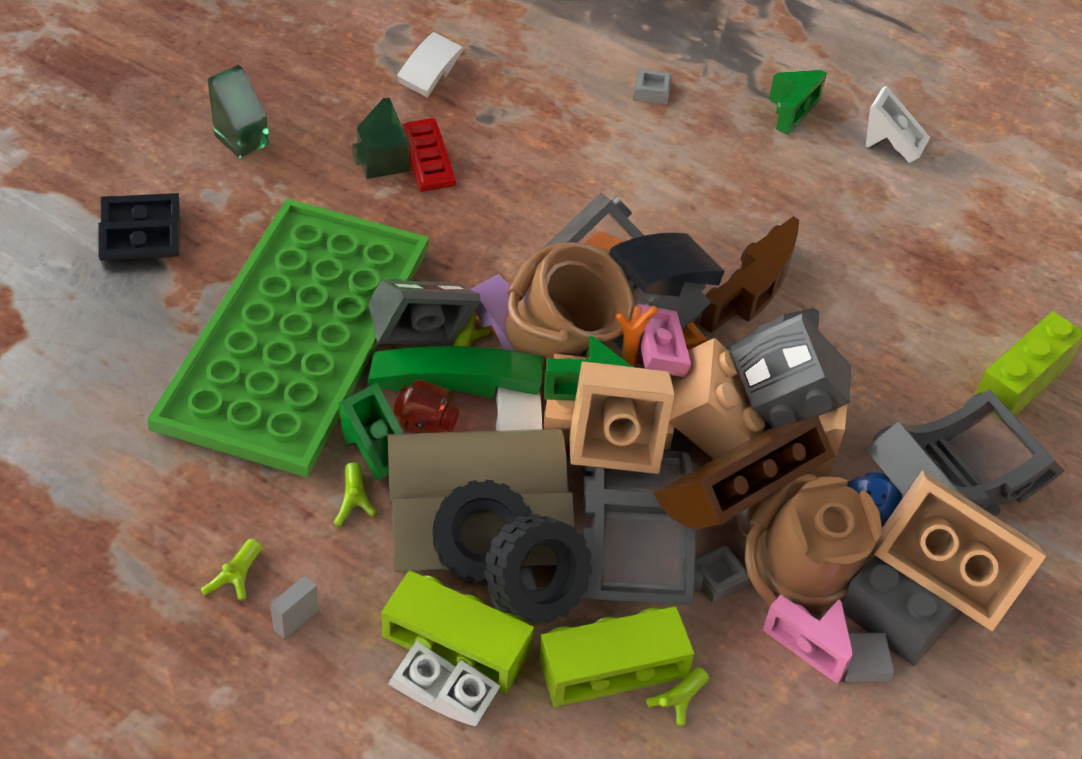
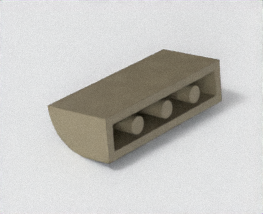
[388,428,568,504]
[392,492,575,572]

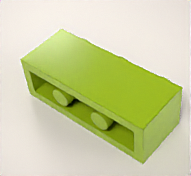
[975,311,1082,425]
[381,570,534,695]
[538,606,694,707]

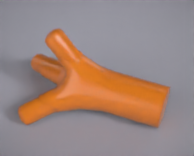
[616,306,659,365]

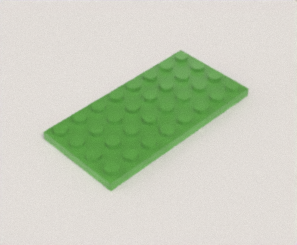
[147,198,429,478]

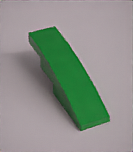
[367,346,543,402]

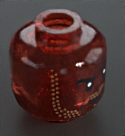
[393,379,459,433]

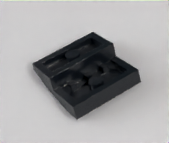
[98,193,181,261]
[609,233,725,297]

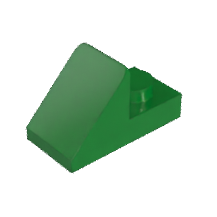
[769,70,827,135]
[544,336,632,401]
[338,383,404,480]

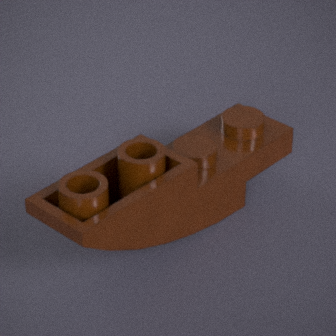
[700,216,799,333]

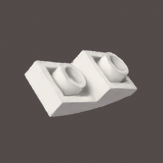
[397,32,463,98]
[495,387,542,431]
[388,641,500,727]

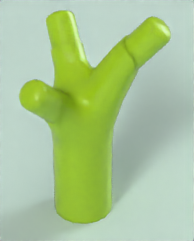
[453,310,490,347]
[334,462,377,527]
[201,539,262,600]
[646,667,709,726]

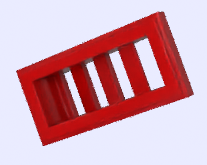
[401,118,456,192]

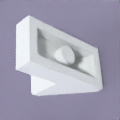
[866,86,930,163]

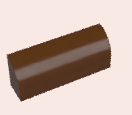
[654,416,835,529]

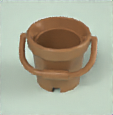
[505,242,635,369]
[744,473,882,613]

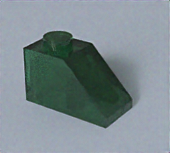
[208,64,269,159]
[352,97,409,179]

